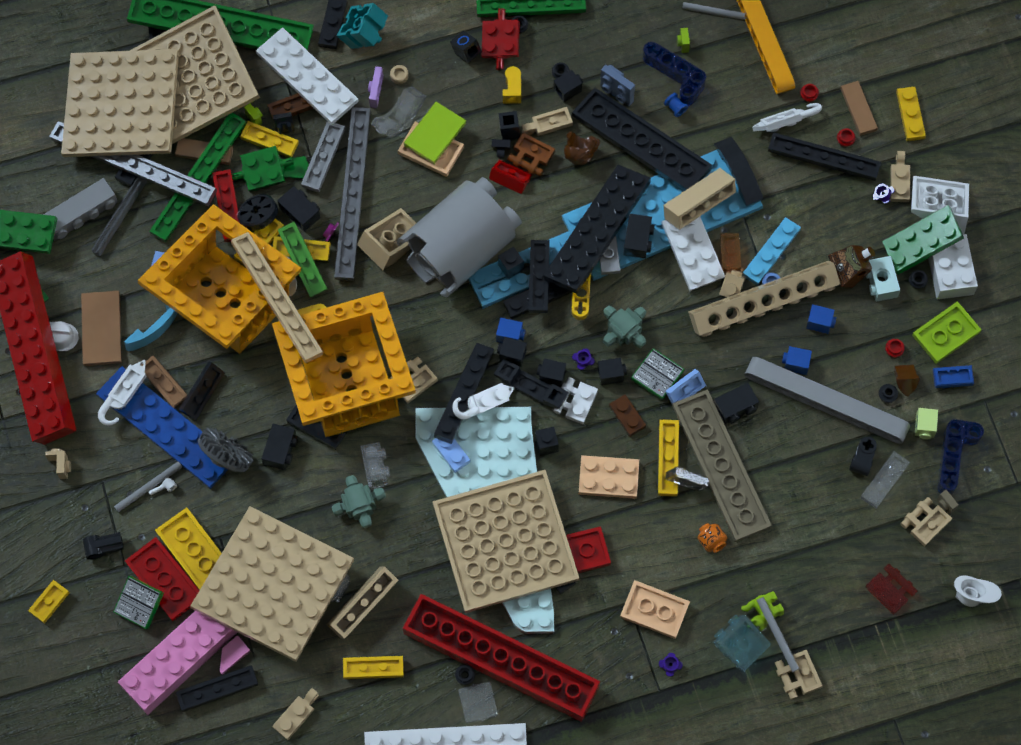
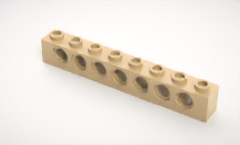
[689,261,840,337]

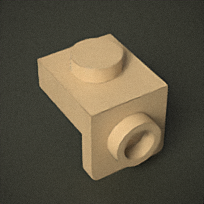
[719,270,746,297]
[45,449,71,479]

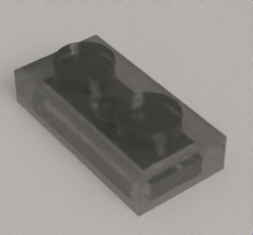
[665,467,709,491]

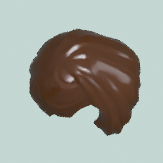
[564,132,600,165]

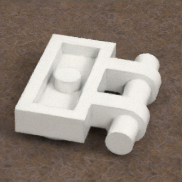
[553,377,598,425]

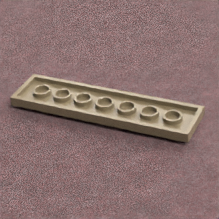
[672,389,772,542]

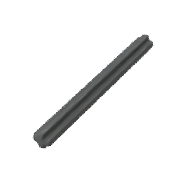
[92,176,147,256]

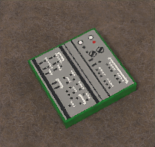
[631,348,684,400]
[113,576,164,629]

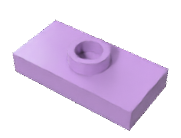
[368,66,383,108]

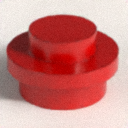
[800,84,819,102]
[837,128,856,147]
[885,339,905,358]

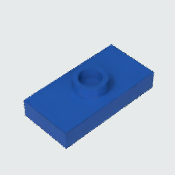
[932,365,974,388]

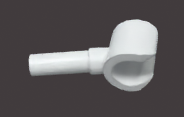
[149,478,177,495]

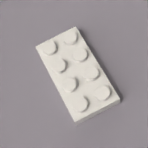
[661,217,725,291]

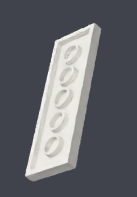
[256,27,359,125]

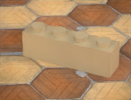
[663,168,736,230]
[327,566,398,639]

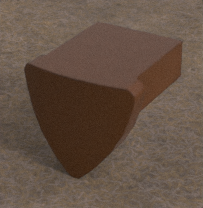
[894,365,920,396]

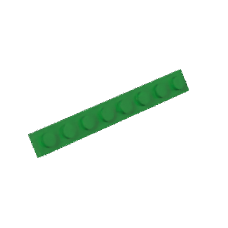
[149,113,247,243]

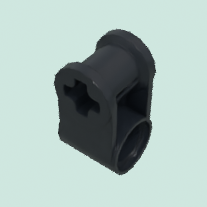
[849,437,877,477]

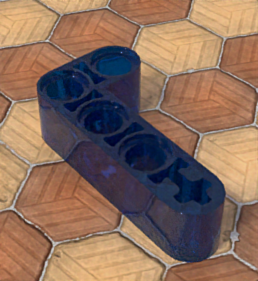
[643,42,706,106]
[937,419,984,495]

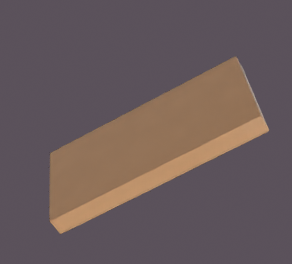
[81,291,122,366]

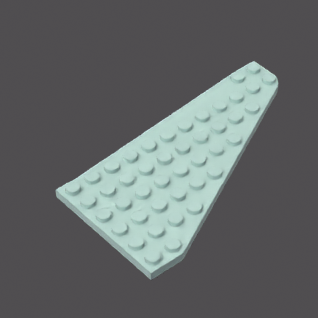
[416,407,554,634]

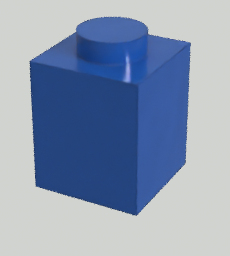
[806,304,837,334]
[496,318,526,343]
[782,346,812,375]

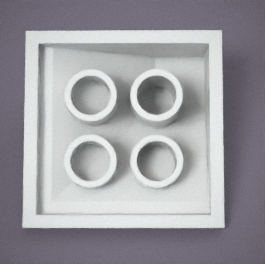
[911,176,969,235]

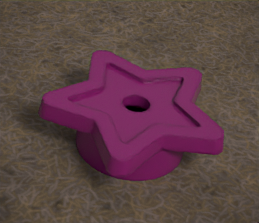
[322,222,339,242]

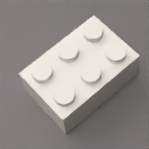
[928,234,978,300]

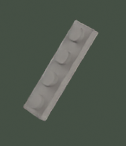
[301,121,345,193]

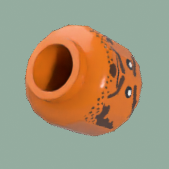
[698,523,727,553]

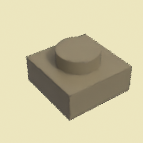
[937,490,958,515]

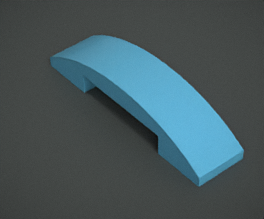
[124,304,178,351]

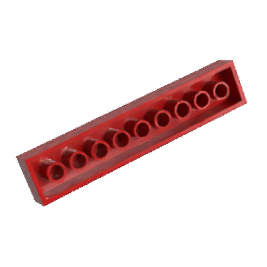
[0,251,77,445]
[403,594,600,722]

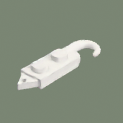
[752,103,822,132]
[98,360,147,426]
[452,383,514,420]

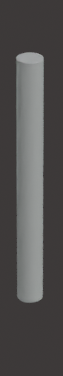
[682,2,746,20]
[114,462,183,512]
[757,597,800,672]

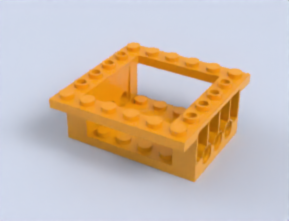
[138,204,301,354]
[272,292,416,437]

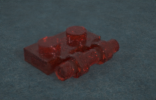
[865,564,918,615]

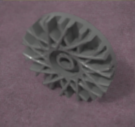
[198,428,253,472]

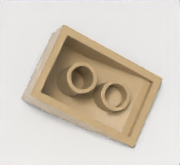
[357,208,416,270]

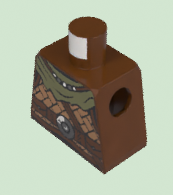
[828,245,875,288]

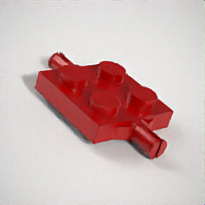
[481,8,520,70]

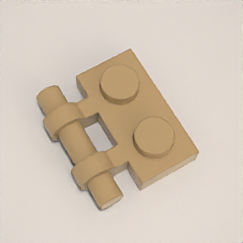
[389,356,438,403]
[900,497,952,547]
[775,650,822,700]

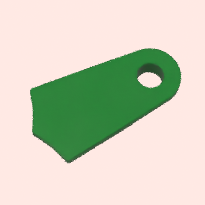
[282,156,309,179]

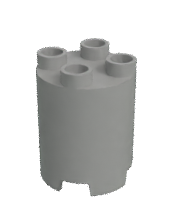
[397,177,522,297]

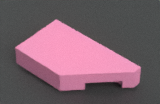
[220,635,251,675]

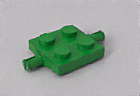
[232,146,294,192]

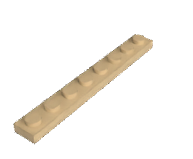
[231,232,323,363]

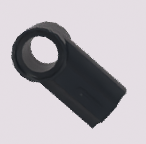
[83,532,124,560]

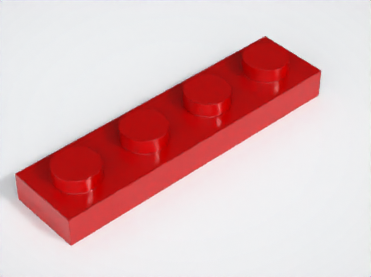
[212,169,239,242]

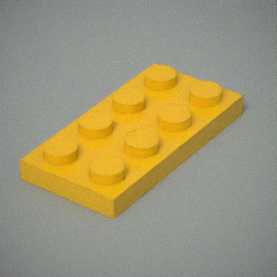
[155,507,222,590]

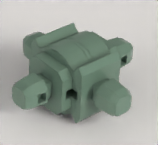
[603,305,646,348]
[332,475,386,528]

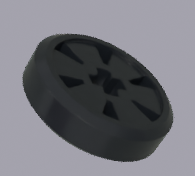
[237,194,278,231]

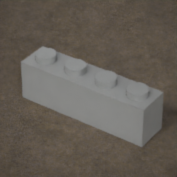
[43,178,118,241]

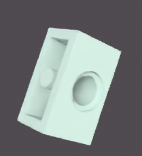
[866,256,900,302]

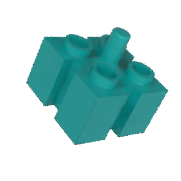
[337,3,388,49]

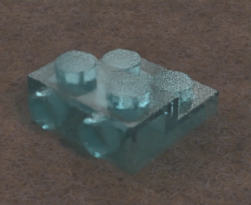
[713,615,771,672]

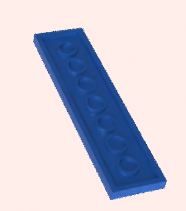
[96,366,228,489]

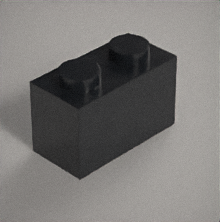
[277,186,321,232]
[623,214,655,259]
[714,383,759,425]
[261,423,298,470]

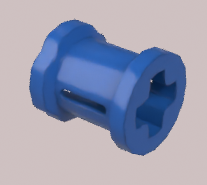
[664,93,688,117]

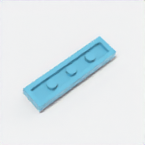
[742,217,801,286]

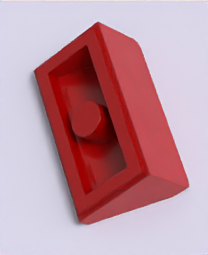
[489,160,532,194]

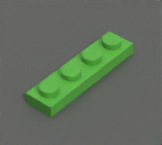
[278,222,328,298]

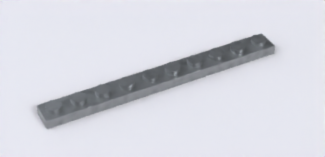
[334,107,371,281]
[49,121,217,207]

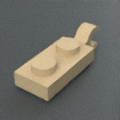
[521,107,573,136]
[890,151,910,202]
[272,688,319,740]

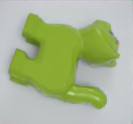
[741,591,784,631]

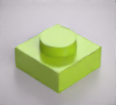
[677,28,690,53]
[244,103,263,125]

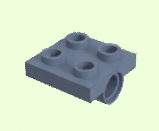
[600,64,635,106]

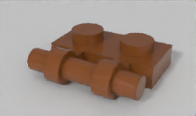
[507,133,555,176]

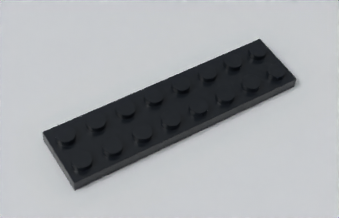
[572,88,712,191]
[543,164,651,294]

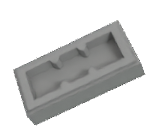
[600,236,620,275]

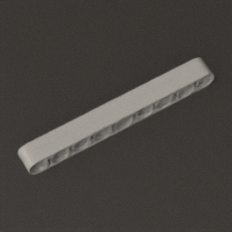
[744,357,910,444]

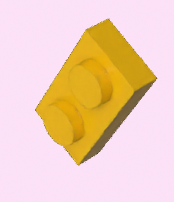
[28,580,70,624]

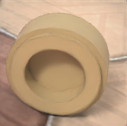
[390,65,409,84]

